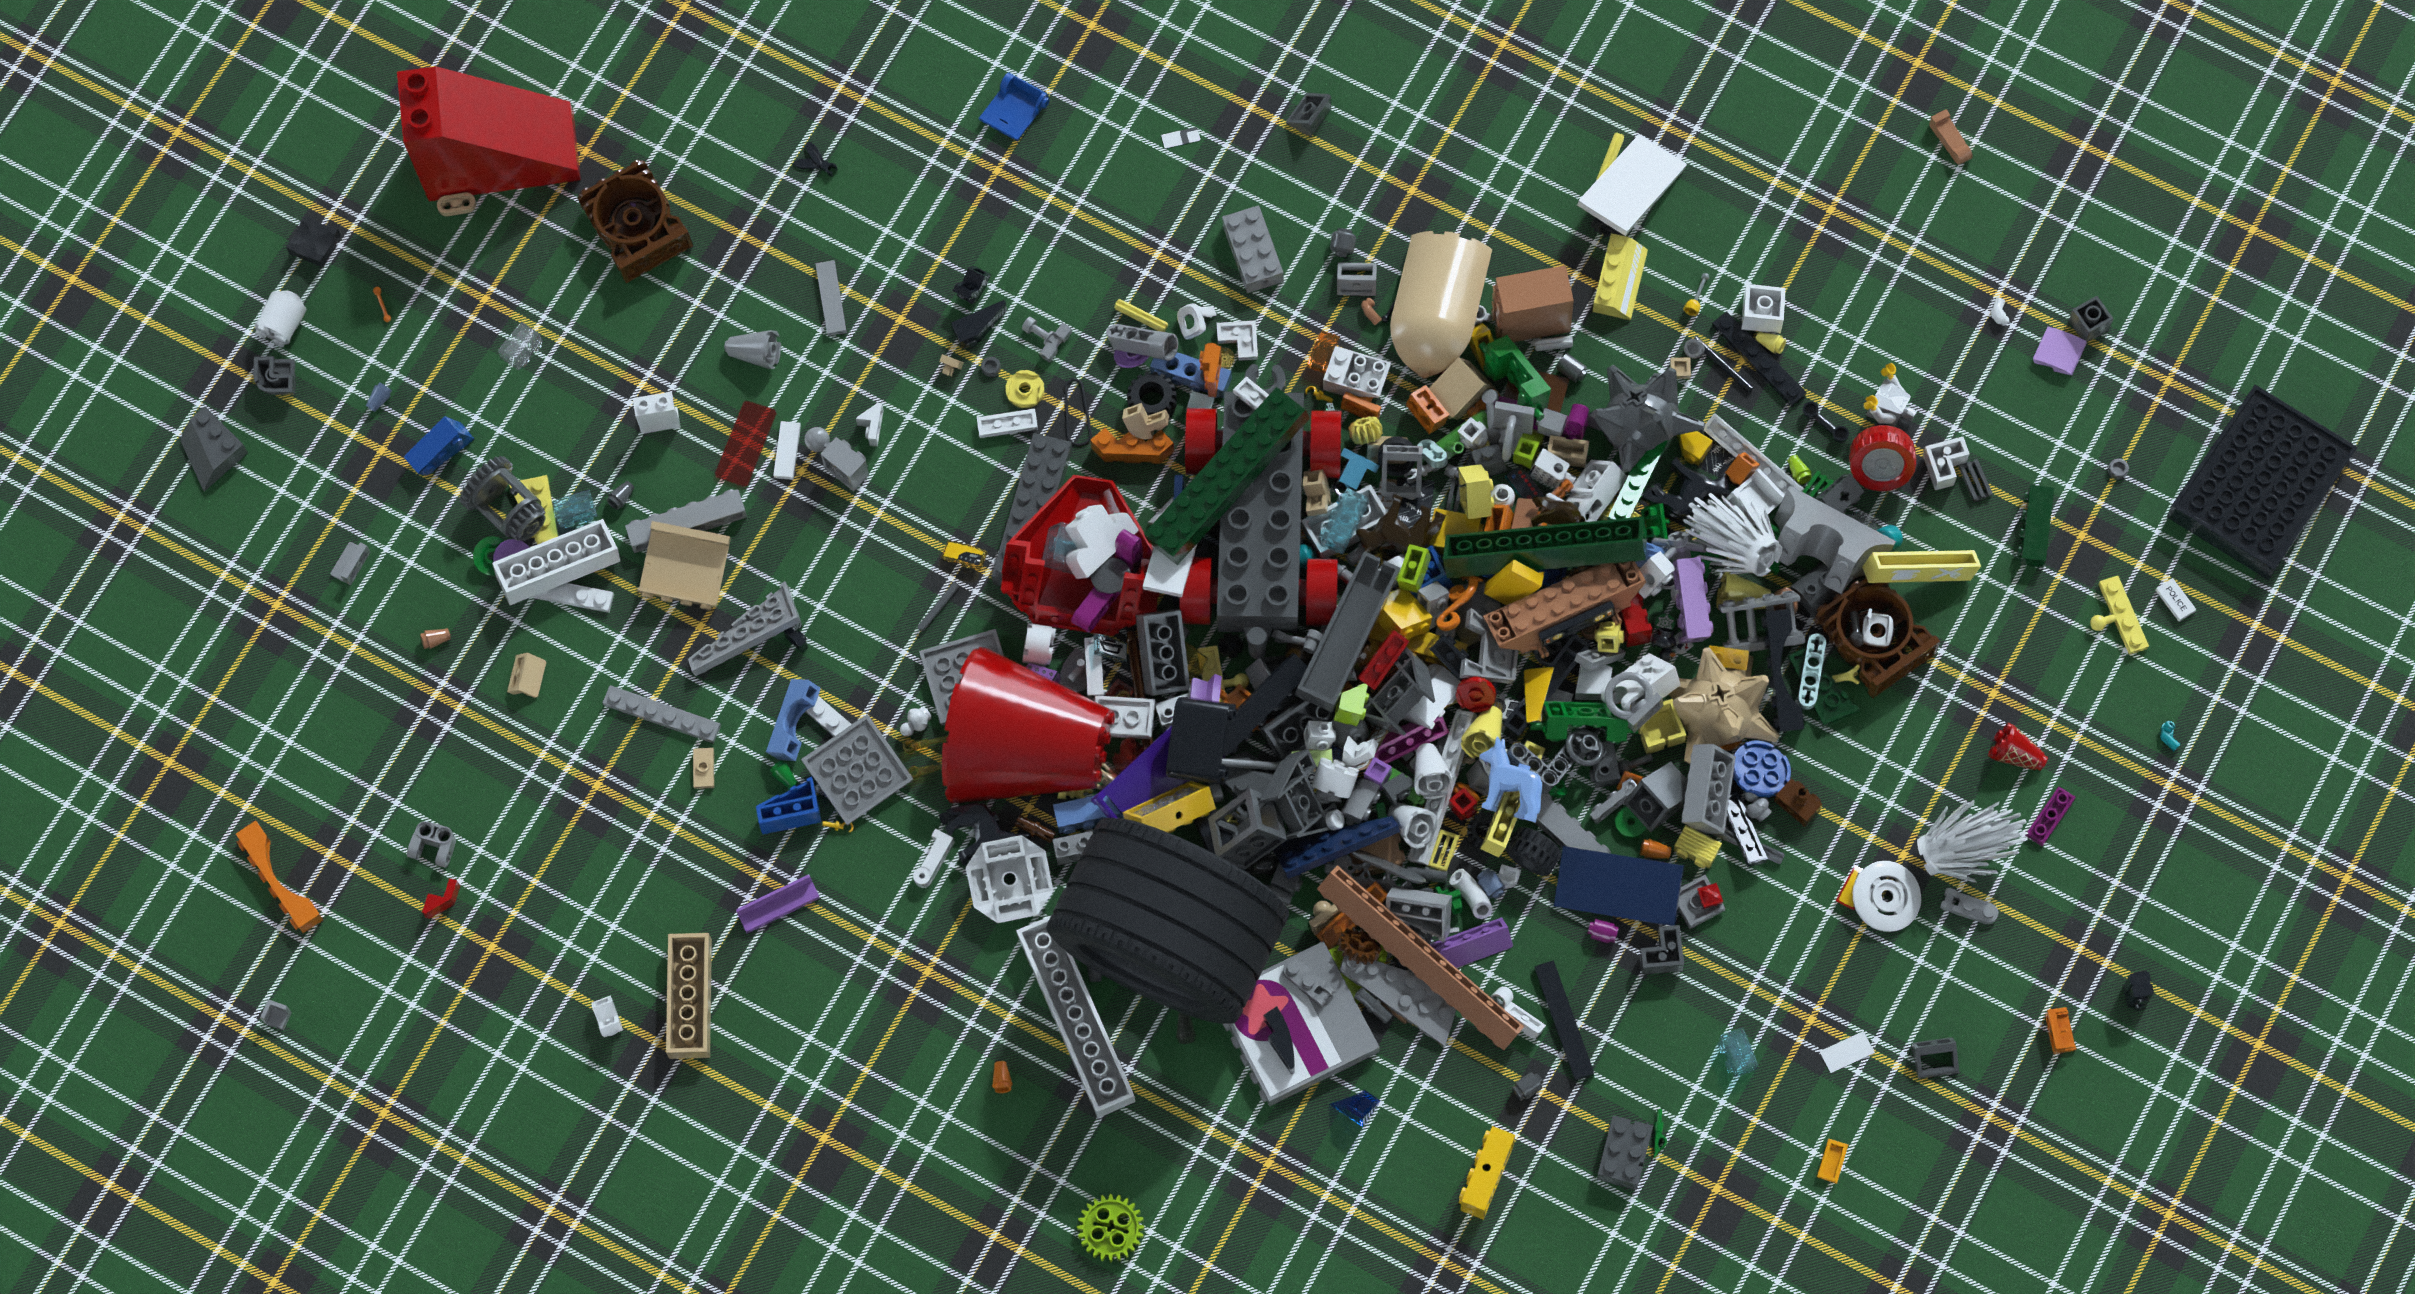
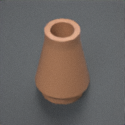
[420,628,451,649]

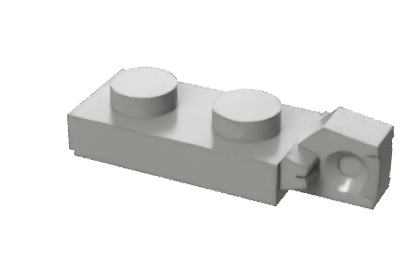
[1590,778,1637,824]

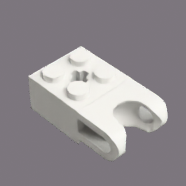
[1566,460,1628,522]
[1601,653,1680,712]

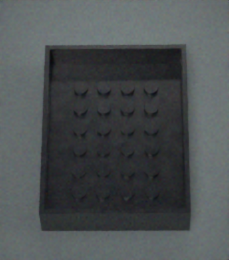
[2166,384,2358,581]

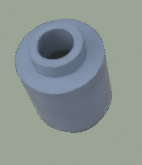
[1476,868,1505,899]

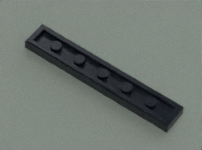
[1534,960,1595,1081]

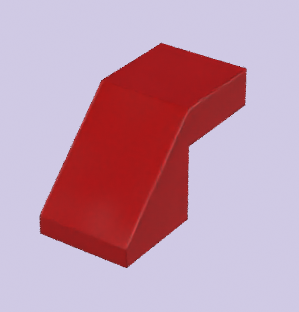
[422,878,460,919]

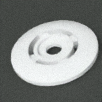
[1852,861,1921,932]

